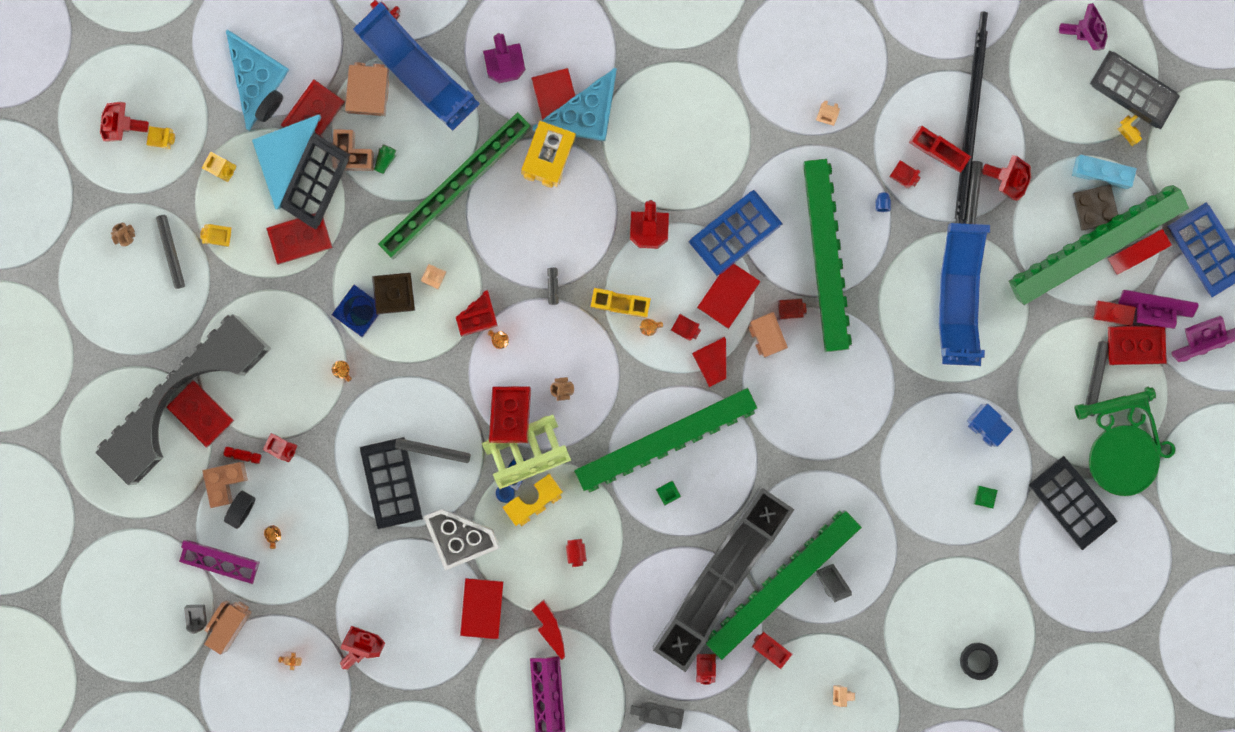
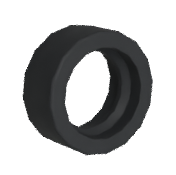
[224,490,256,529]
[960,643,998,680]

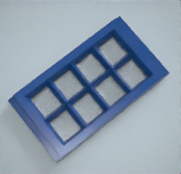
[688,190,783,276]
[1167,202,1235,297]

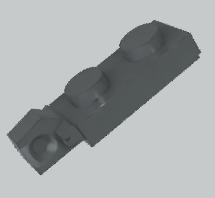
[630,702,685,729]

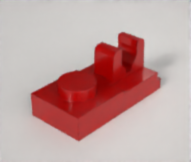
[751,631,793,669]

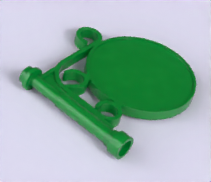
[1074,386,1176,496]

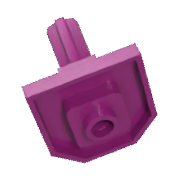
[1059,3,1108,51]
[483,33,526,84]

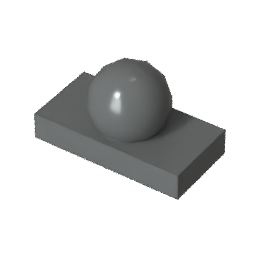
[816,564,852,603]

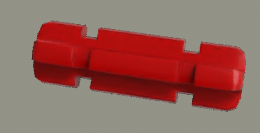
[223,447,262,464]

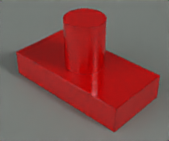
[1093,300,1136,326]

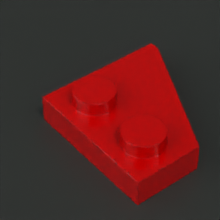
[456,290,498,337]
[692,337,726,387]

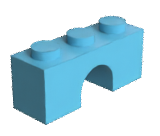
[1072,155,1137,189]

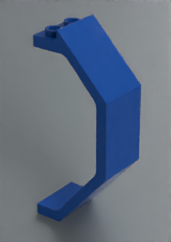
[353,2,480,131]
[939,223,990,366]

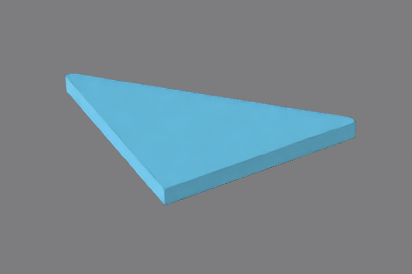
[226,29,289,131]
[533,68,617,141]
[252,115,321,210]

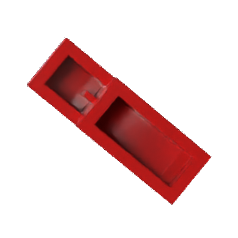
[909,126,971,173]
[1107,229,1172,275]
[532,599,565,660]

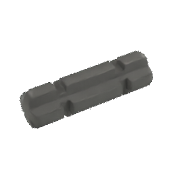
[547,267,559,305]

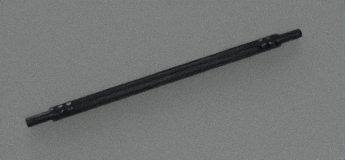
[954,11,988,224]

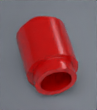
[566,539,587,567]

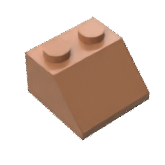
[748,312,788,358]

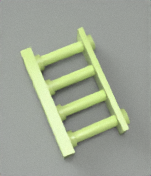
[482,415,571,489]

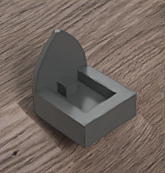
[184,604,207,634]

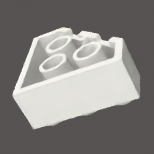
[424,509,500,571]

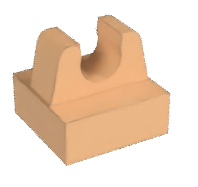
[816,101,840,126]
[421,264,446,290]
[833,685,855,707]

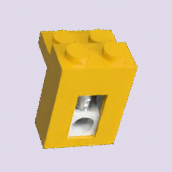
[521,121,576,188]

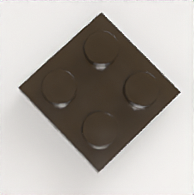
[1072,184,1118,231]
[372,273,415,315]

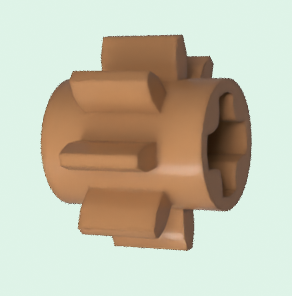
[110,223,135,247]
[550,377,574,401]

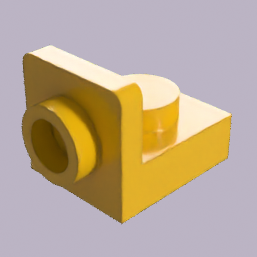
[1118,115,1142,146]
[146,126,175,149]
[202,151,237,182]
[200,224,232,247]

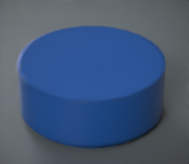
[496,485,515,503]

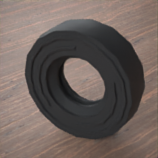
[255,90,283,122]

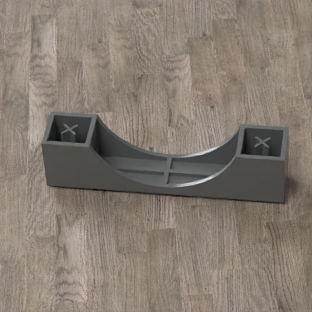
[95,314,271,485]
[652,487,795,672]

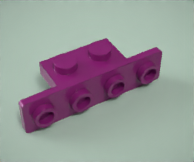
[1118,290,1199,329]
[1171,316,1235,362]

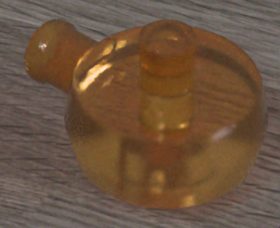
[640,319,663,336]
[487,330,509,349]
[331,360,352,382]
[264,525,281,549]
[278,652,302,670]

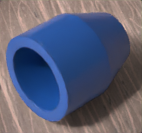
[875,192,891,212]

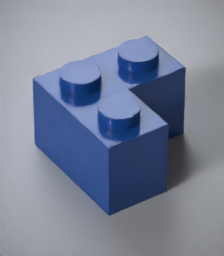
[967,403,1013,447]

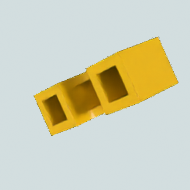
[590,288,651,318]
[502,473,563,527]

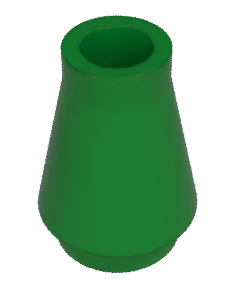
[374,144,397,174]

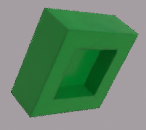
[656,480,681,506]
[974,486,998,509]

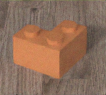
[333,129,374,171]
[202,462,248,508]

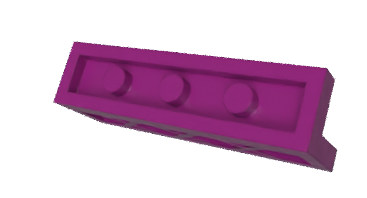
[179,540,260,584]
[530,656,566,732]

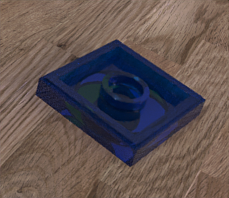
[331,284,380,338]

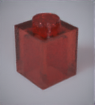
[778,298,807,320]

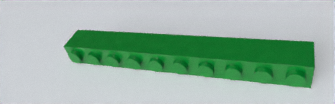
[378,112,532,260]
[803,159,852,352]
[1008,185,1189,305]
[574,388,758,493]
[706,510,862,660]

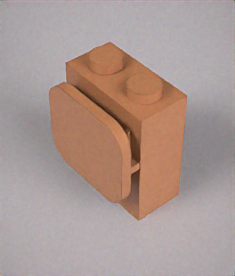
[345,62,389,117]
[204,600,252,655]

